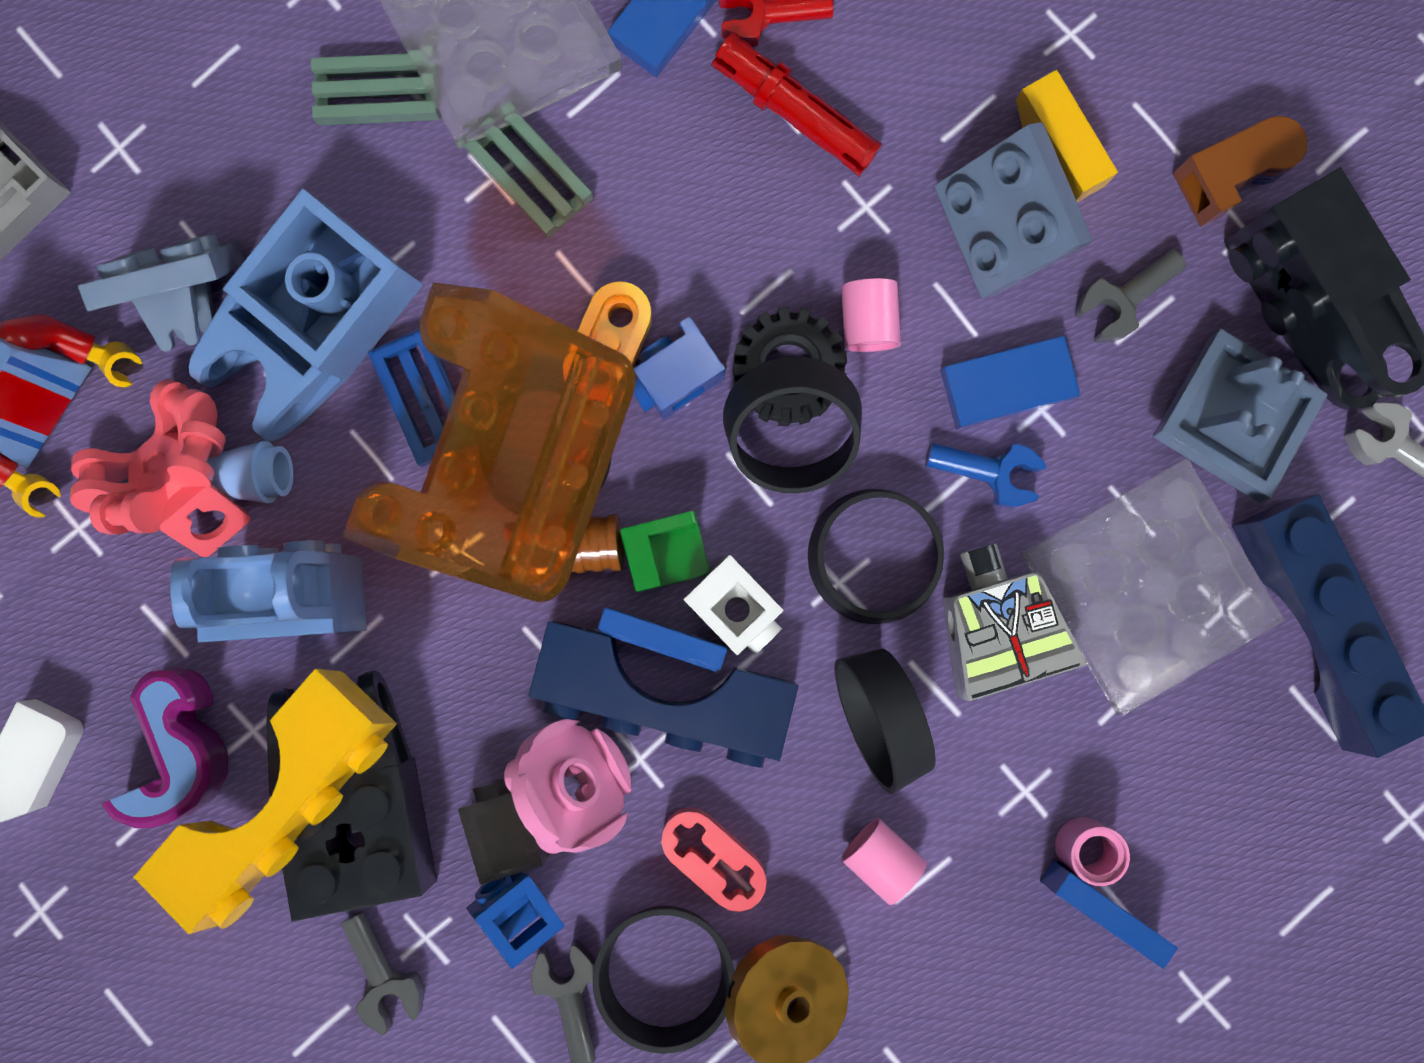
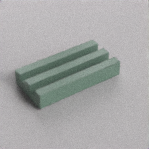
[311,52,440,126]
[463,103,594,239]

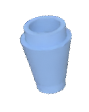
[207,441,293,503]

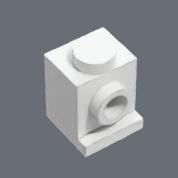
[683,555,784,655]

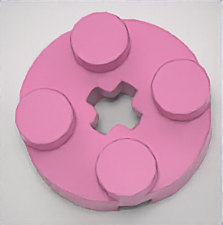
[504,719,631,854]

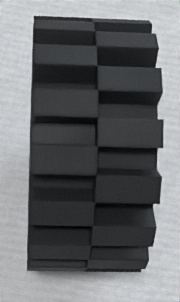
[733,307,847,427]

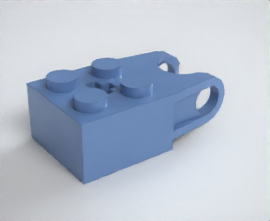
[188,188,424,441]
[170,540,367,642]

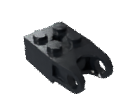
[1224,167,1424,410]
[266,670,437,922]

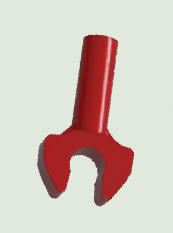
[718,0,833,47]

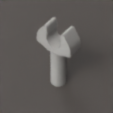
[1344,403,1424,478]

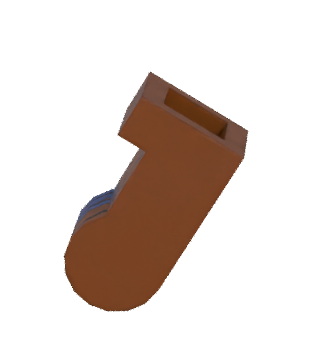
[1172,116,1308,227]

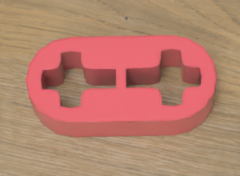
[661,807,767,912]

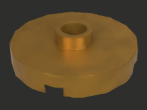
[724,935,849,1063]

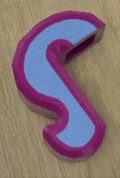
[101,668,228,828]

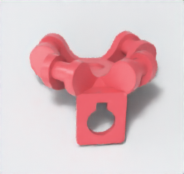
[70,379,251,557]

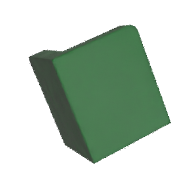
[620,510,710,593]

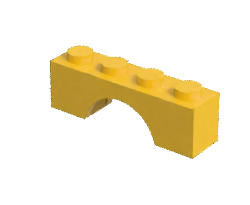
[133,669,397,935]

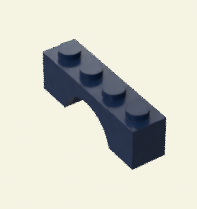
[1232,494,1424,758]
[528,621,799,768]

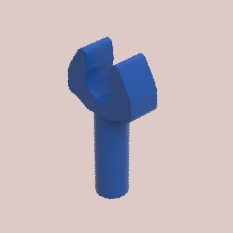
[925,443,1047,508]

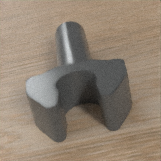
[1075,249,1186,343]
[340,911,424,1035]
[531,940,596,1063]

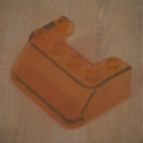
[342,282,635,602]

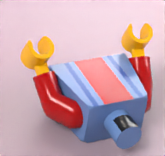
[0,314,142,517]

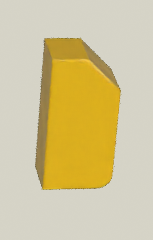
[1016,70,1118,202]

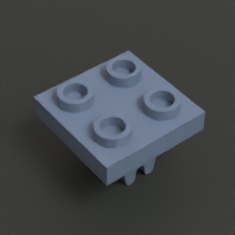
[934,123,1093,299]
[77,233,246,352]
[1152,328,1328,503]

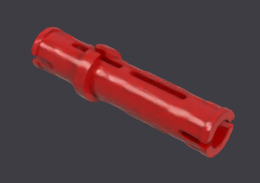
[711,32,883,177]

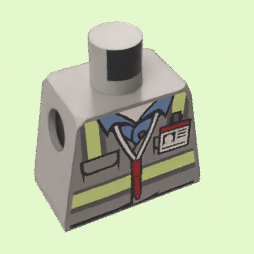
[943,543,1086,701]

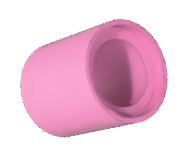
[841,278,901,352]
[1055,817,1130,886]
[841,818,927,905]

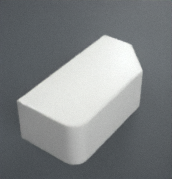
[0,699,84,823]

